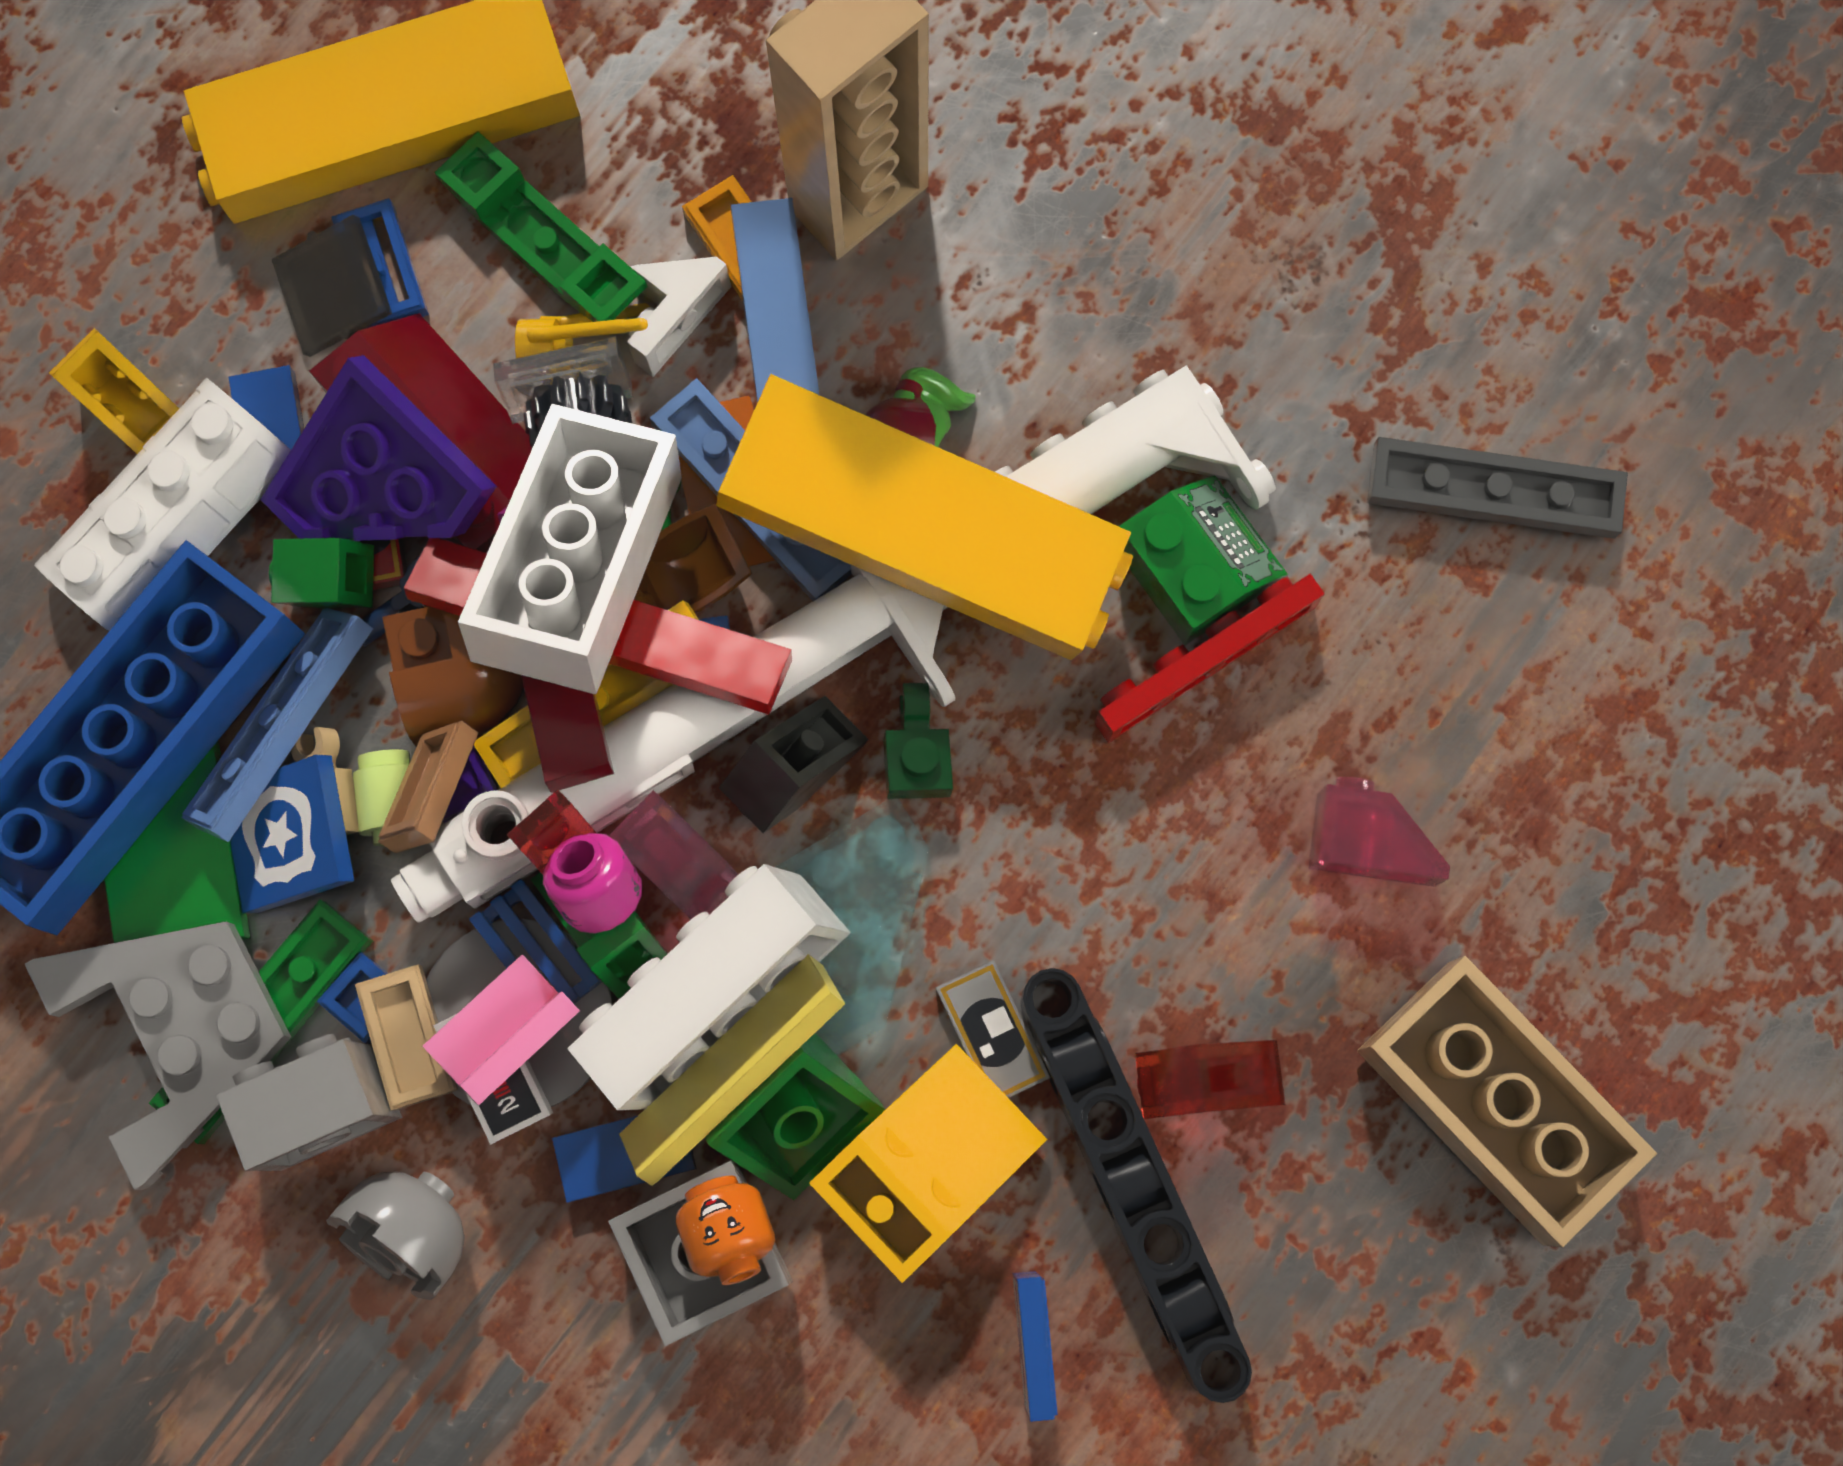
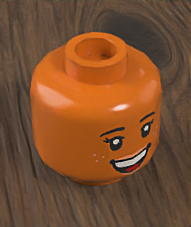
[676,1175,775,1285]

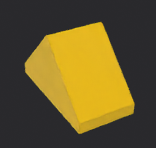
[49,328,179,454]

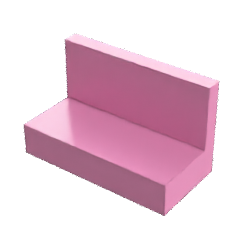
[422,954,580,1105]

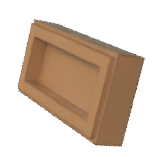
[378,721,478,853]

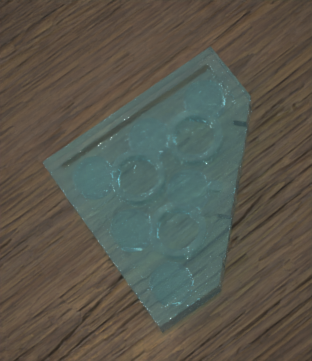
[776,799,929,1056]

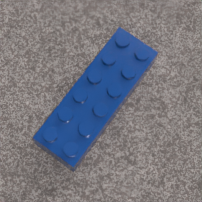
[0,540,306,936]

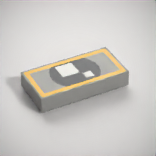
[935,960,1050,1098]

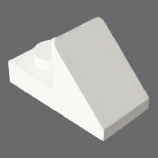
[627,257,731,377]

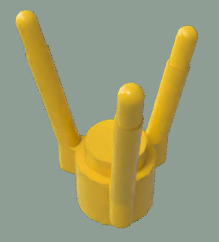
[515,303,650,399]

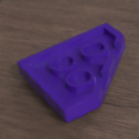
[260,355,497,541]

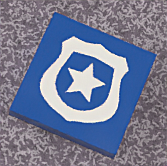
[230,755,354,913]

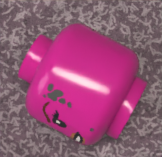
[543,833,642,934]

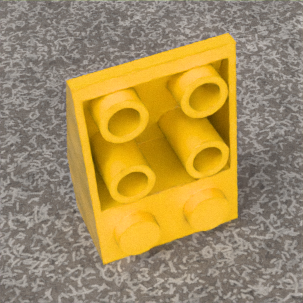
[809,1044,1048,1283]

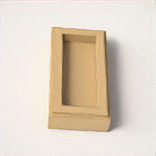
[355,964,458,1111]

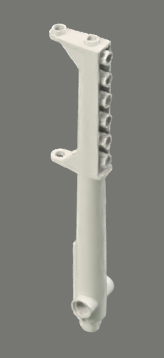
[390,365,1276,923]

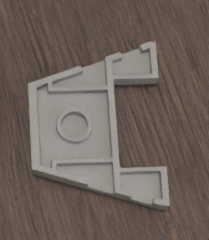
[25,921,291,1190]

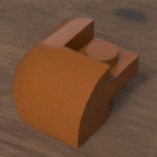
[382,606,524,747]

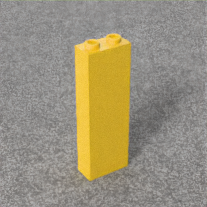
[182,0,580,224]
[716,374,1133,660]

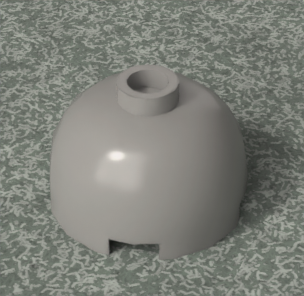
[326,1171,465,1300]

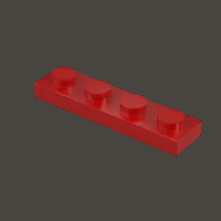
[1094,573,1325,744]

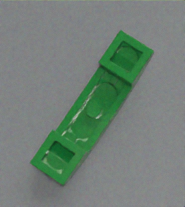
[434,132,648,322]

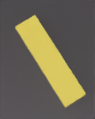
[619,954,845,1186]

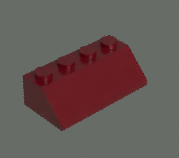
[309,313,533,553]

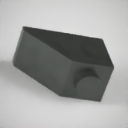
[719,696,869,833]

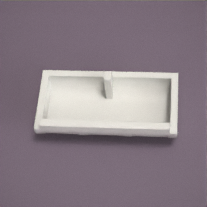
[34,378,291,631]

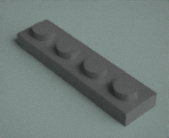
[1367,437,1628,539]

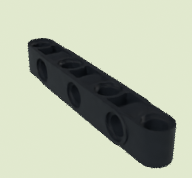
[1020,968,1252,1403]

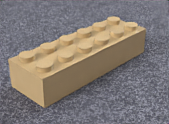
[766,0,929,261]

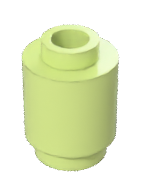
[353,749,410,846]

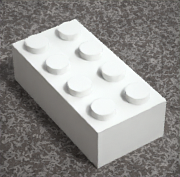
[458,404,682,694]
[567,864,851,1110]

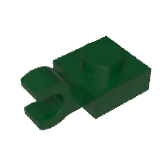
[883,683,953,799]

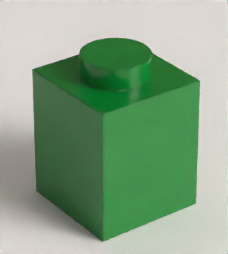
[269,538,374,608]

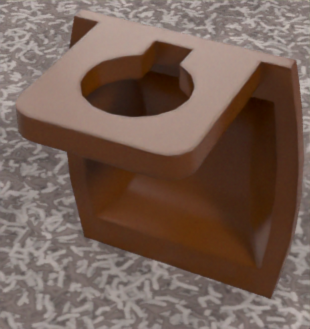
[634,504,752,614]

